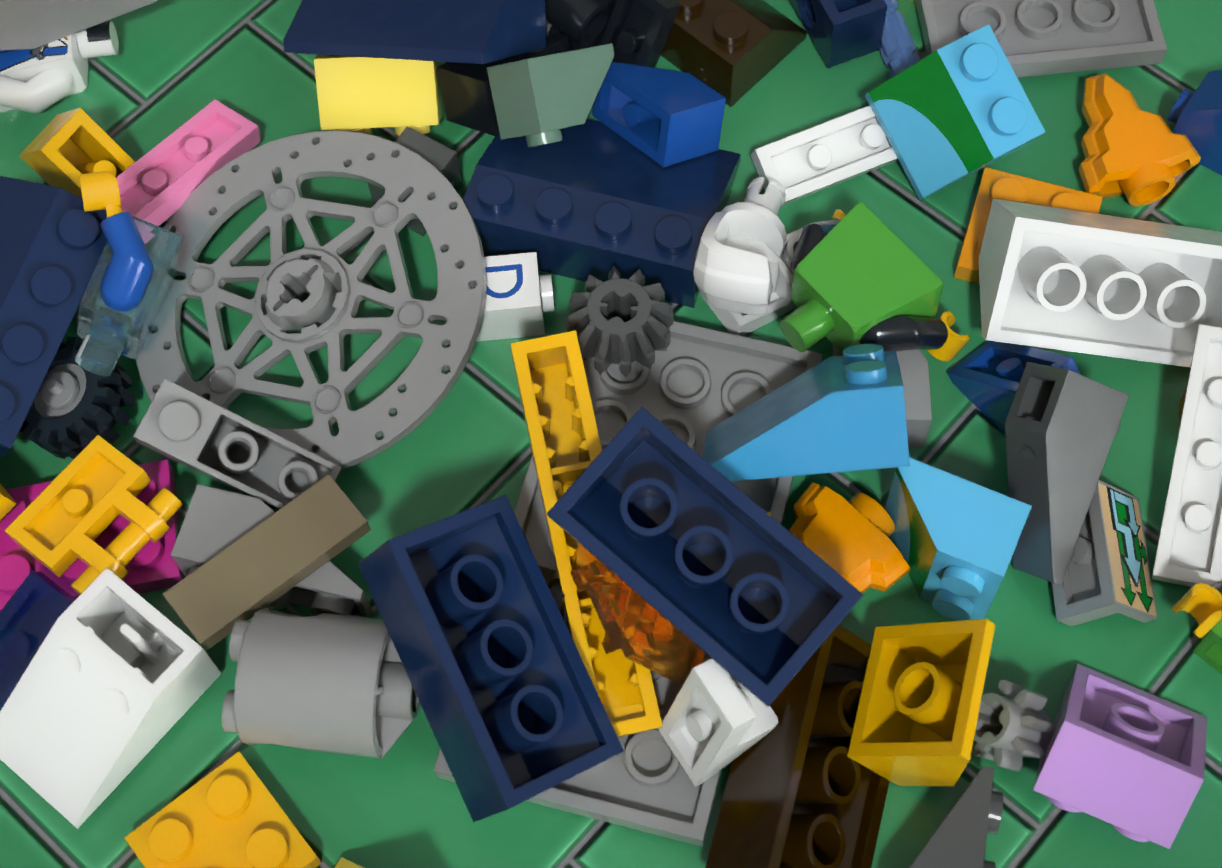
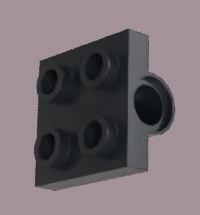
[545,0,681,68]

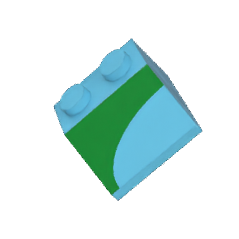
[865,24,1046,200]
[885,457,1032,621]

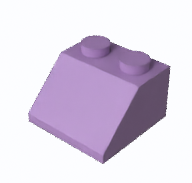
[1033,663,1207,849]

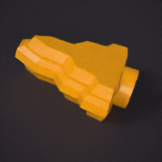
[1078,73,1201,207]
[789,482,911,594]

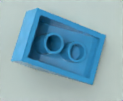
[702,344,910,481]

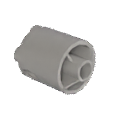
[221,608,420,759]

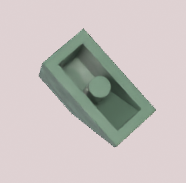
[487,43,615,147]

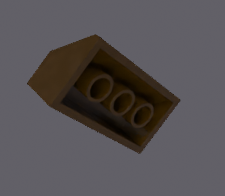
[661,0,807,107]
[705,624,890,868]

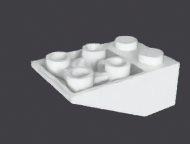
[0,568,222,829]

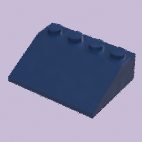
[463,119,741,308]

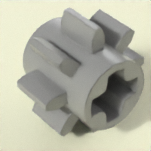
[972,680,1056,772]

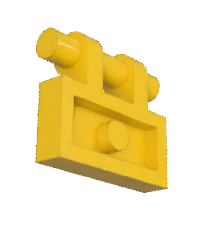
[4,435,183,595]

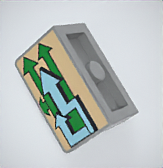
[1052,480,1158,626]

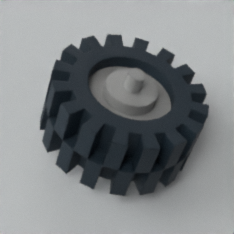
[20,337,135,460]

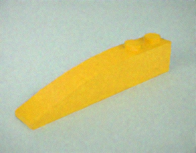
[511,330,663,737]

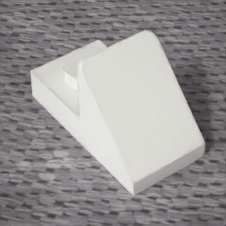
[658,659,779,787]

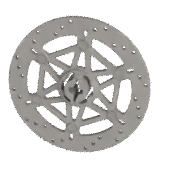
[133,130,487,470]

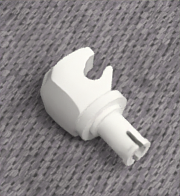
[693,177,787,314]

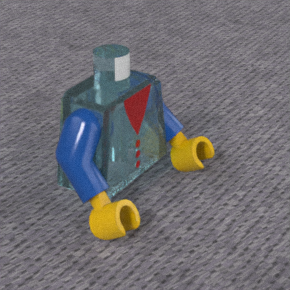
[75,172,183,376]

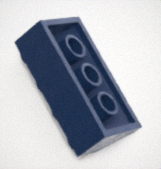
[283,0,546,64]
[0,176,108,457]
[547,407,863,707]
[358,495,624,822]

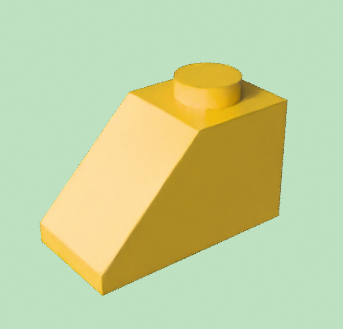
[19,108,135,198]

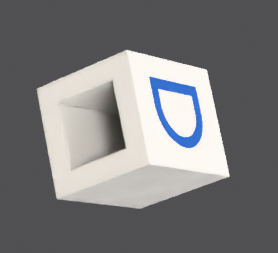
[463,252,555,342]

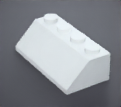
[978,199,1222,367]

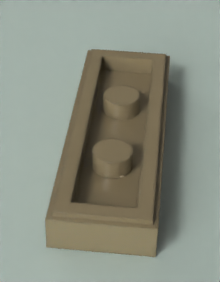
[163,474,371,651]

